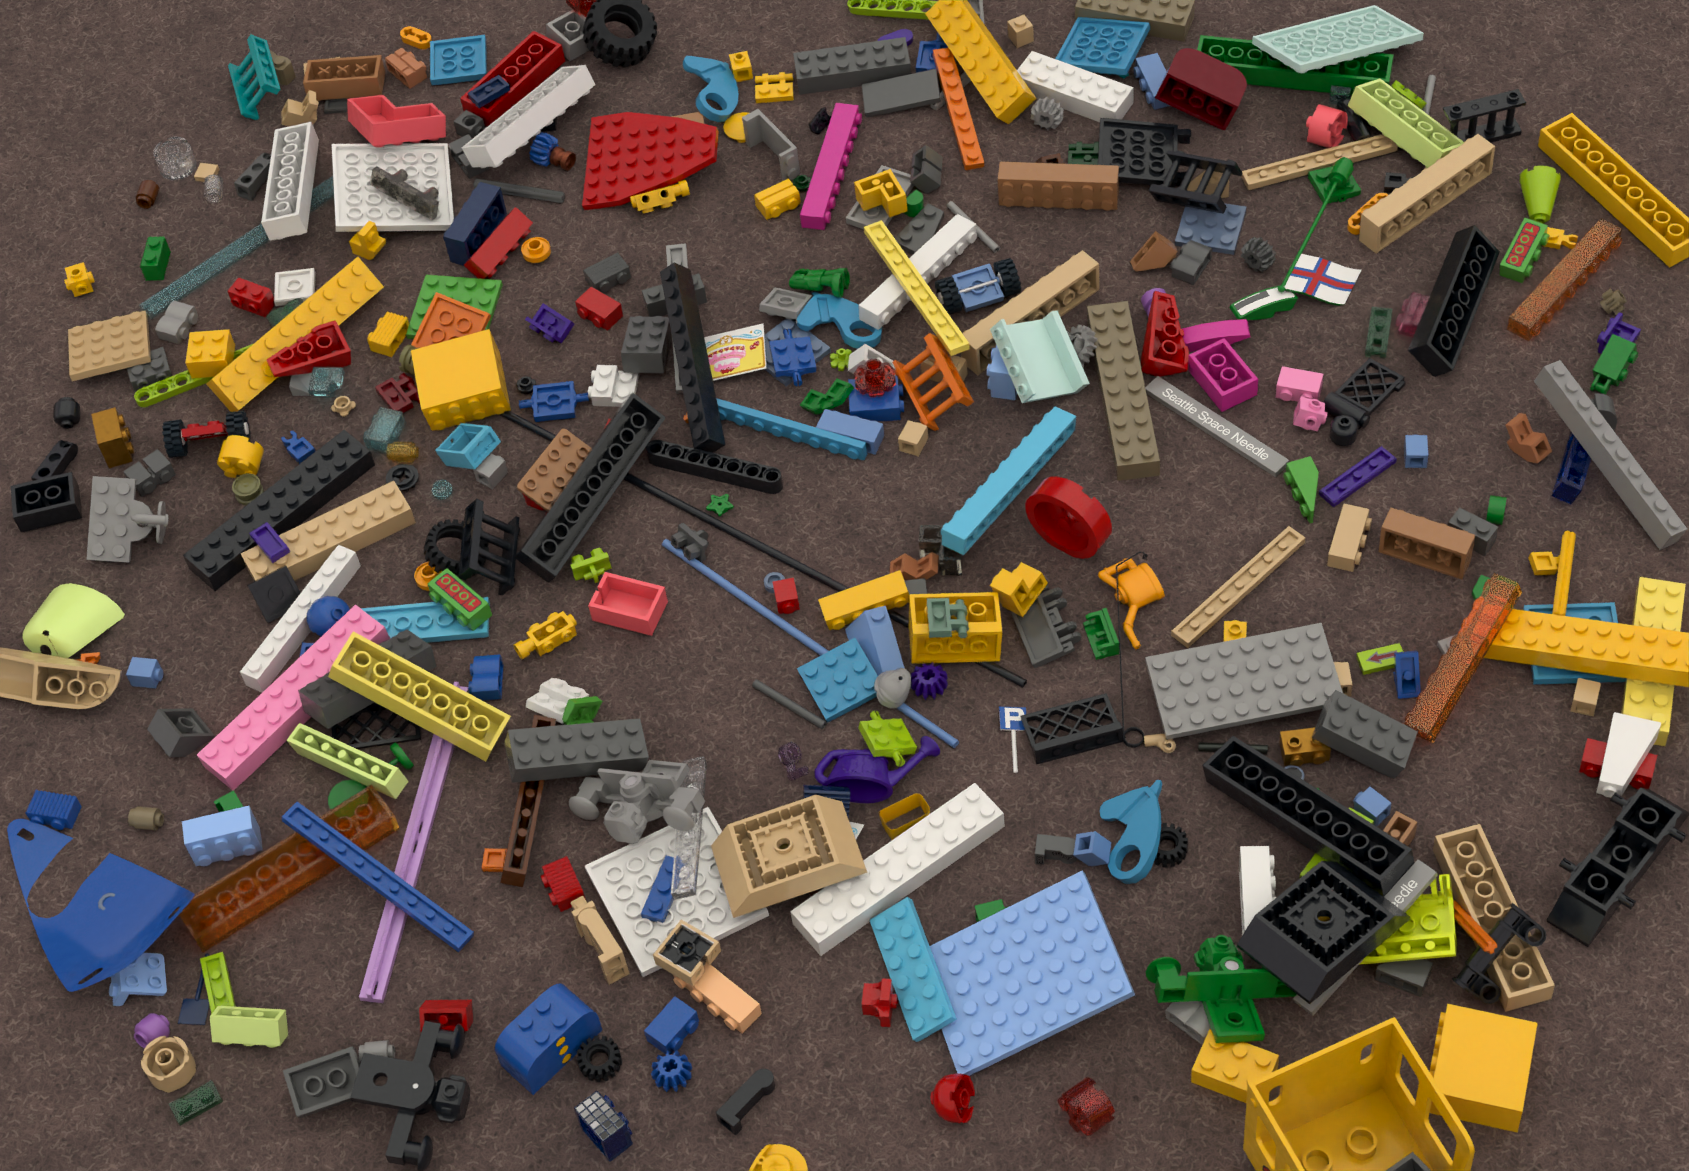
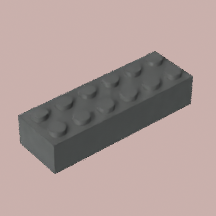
[793,37,911,95]
[298,629,437,729]
[504,718,649,783]

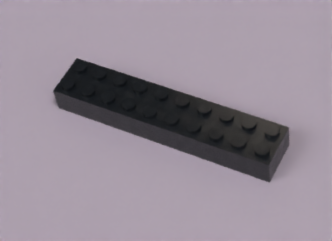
[514,392,666,583]
[183,430,375,591]
[1202,736,1414,897]

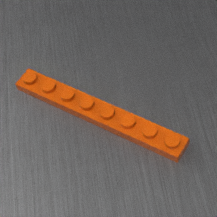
[932,48,984,170]

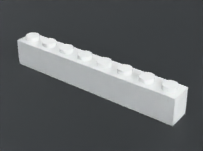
[859,214,977,330]
[240,545,361,692]

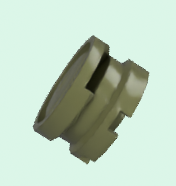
[399,345,418,376]
[232,473,264,505]

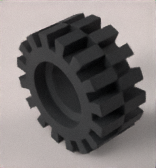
[1155,823,1188,868]
[577,1035,622,1082]

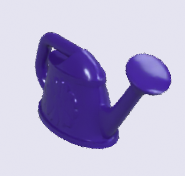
[814,736,940,803]

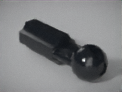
[1336,97,1372,142]

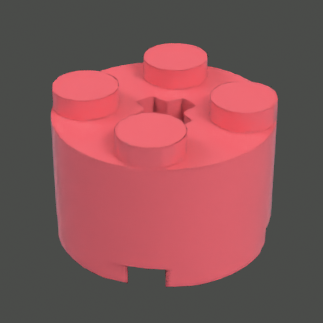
[1306,104,1348,148]

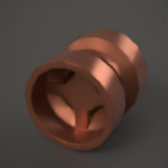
[549,146,576,171]

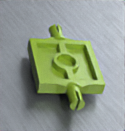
[858,711,917,767]

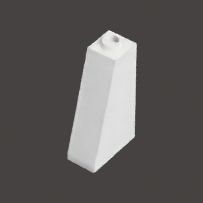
[1596,712,1661,798]

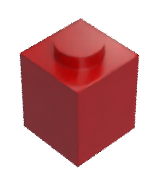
[773,578,800,614]

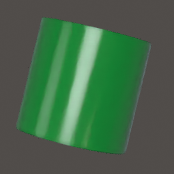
[904,190,924,217]

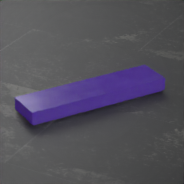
[1319,446,1397,507]

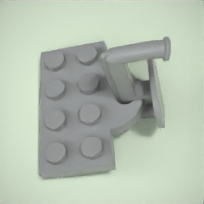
[87,476,168,563]

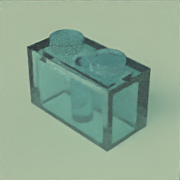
[363,407,406,455]

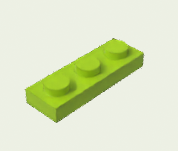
[200,952,236,1014]

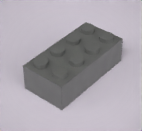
[1312,690,1418,779]

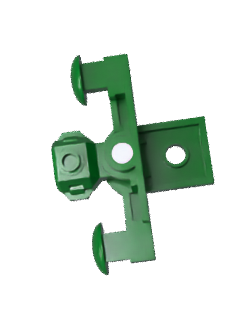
[1146,935,1297,1043]

